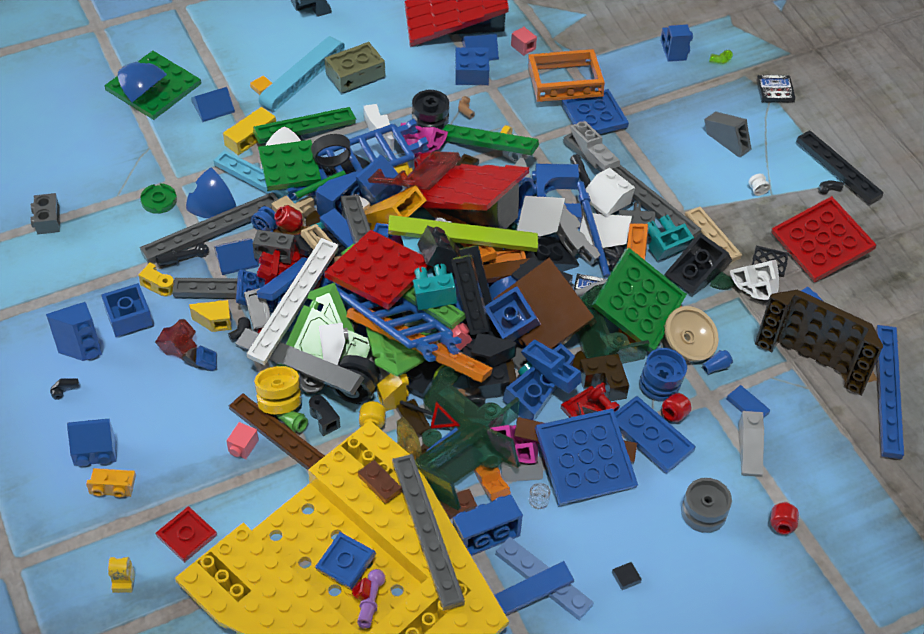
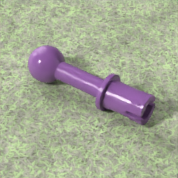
[357,569,385,628]

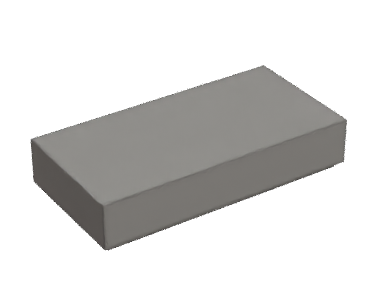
[244,288,271,330]

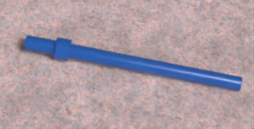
[577,181,610,278]

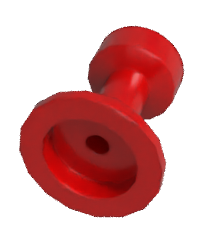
[586,383,620,413]

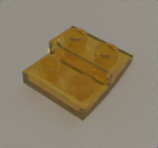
[396,417,421,470]

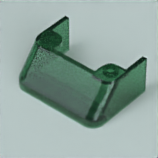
[576,283,649,364]
[423,352,520,449]
[415,422,520,510]

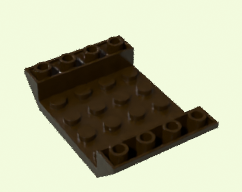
[755,289,883,396]

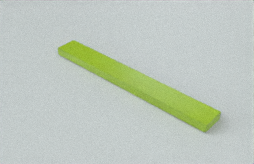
[388,215,538,252]

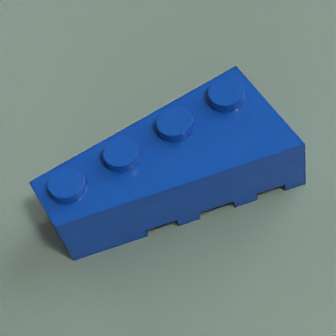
[503,344,575,421]

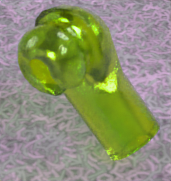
[709,50,733,64]

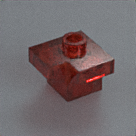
[155,319,197,361]

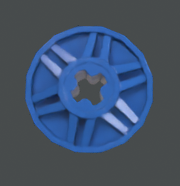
[639,348,687,401]

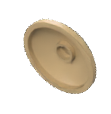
[665,306,719,362]

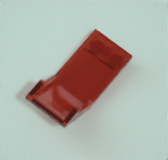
[367,151,461,190]

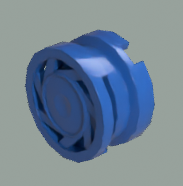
[251,206,278,232]

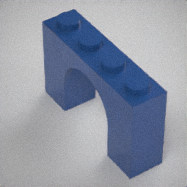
[532,164,582,229]

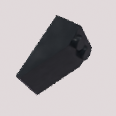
[417,225,461,273]
[664,233,732,296]
[524,236,579,271]

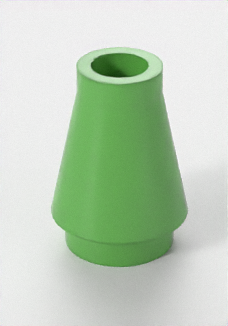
[277,411,308,433]

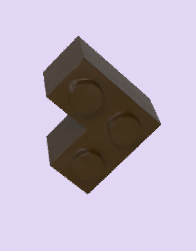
[579,354,629,401]

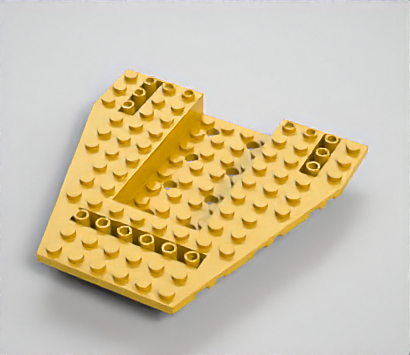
[175,420,509,634]

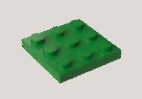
[258,140,321,191]

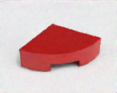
[352,577,371,601]

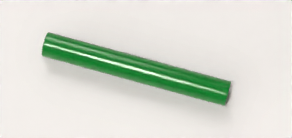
[295,170,346,199]

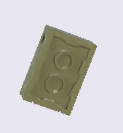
[325,42,385,93]

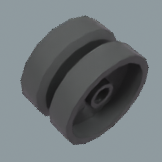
[681,478,732,532]

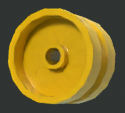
[254,366,302,414]

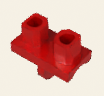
[257,250,288,285]

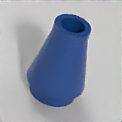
[702,350,733,374]

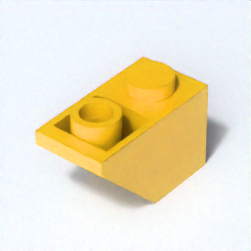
[189,300,232,332]
[377,373,409,411]

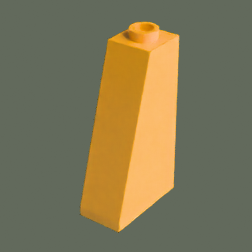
[364,186,427,231]

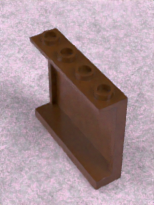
[493,258,597,350]

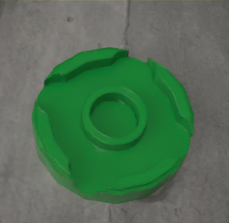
[140,183,177,214]

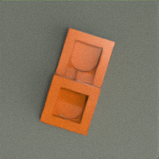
[473,461,511,501]

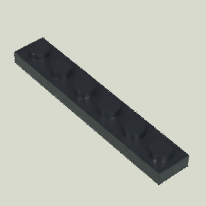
[796,130,884,204]

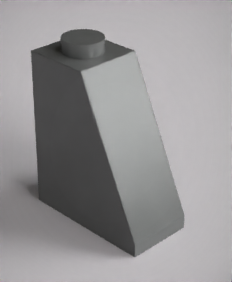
[704,111,752,157]

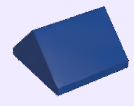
[461,34,499,61]
[191,87,235,122]
[214,238,259,275]

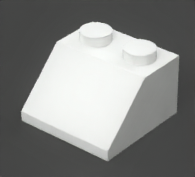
[586,168,635,217]

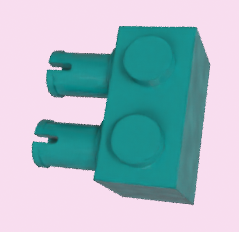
[646,215,694,261]
[413,264,457,310]

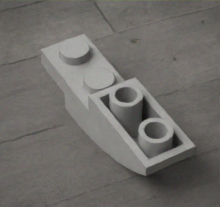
[570,121,620,170]
[557,204,601,266]

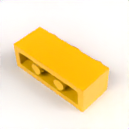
[223,107,276,156]

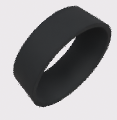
[311,134,351,167]

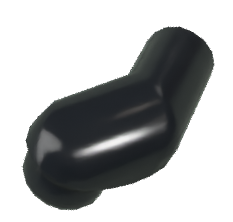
[50,378,79,399]

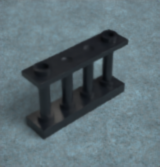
[451,245,492,335]

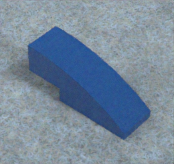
[521,339,582,394]

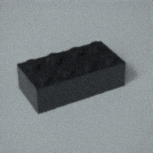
[460,319,510,398]

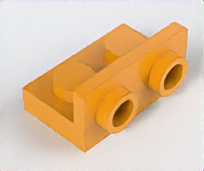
[86,468,136,498]

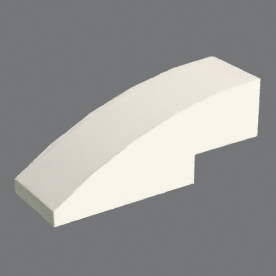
[363,104,394,151]

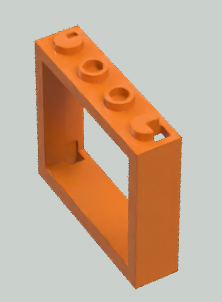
[528,49,605,102]

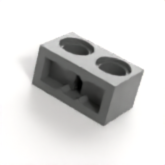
[31,193,60,235]
[252,230,295,264]

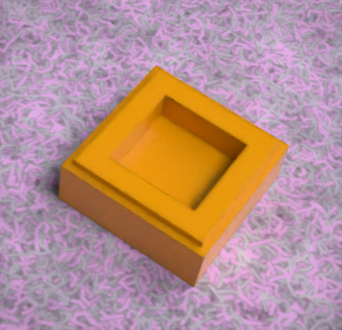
[250,75,272,95]

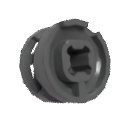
[298,373,325,394]

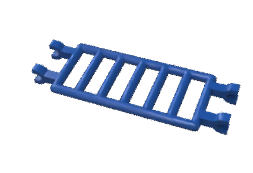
[286,119,429,201]
[325,280,462,362]

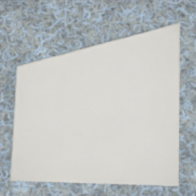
[517,196,565,236]
[580,213,632,248]

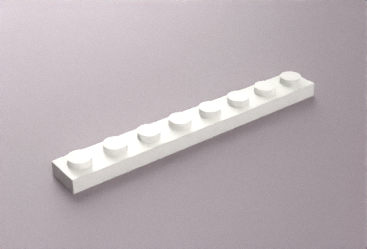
[247,238,338,365]

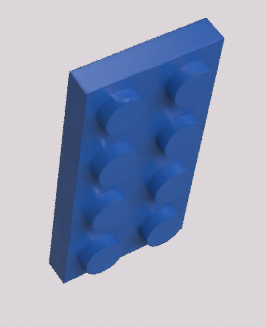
[615,396,696,473]

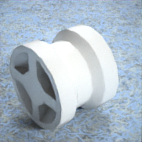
[748,173,770,196]

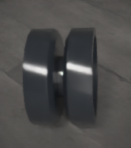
[412,90,449,130]
[331,355,381,404]

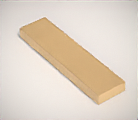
[685,206,742,263]

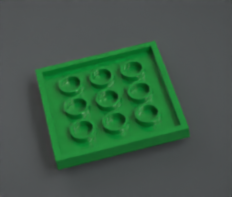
[104,50,201,120]
[591,248,687,353]

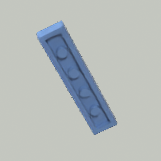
[495,537,594,621]

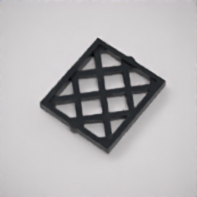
[752,245,789,277]

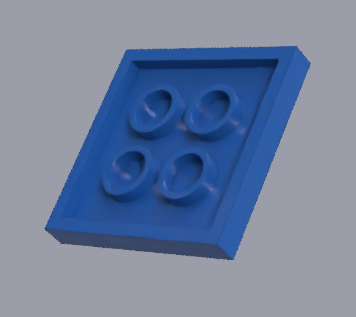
[562,89,629,134]

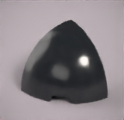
[291,0,332,17]

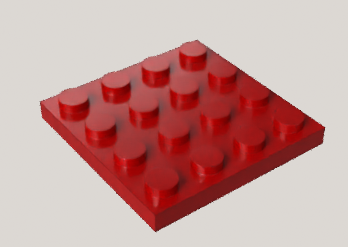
[771,196,876,283]
[325,230,432,310]

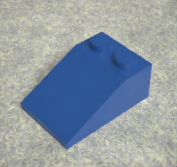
[316,168,365,217]

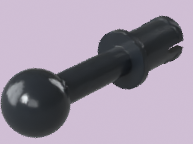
[156,243,209,267]

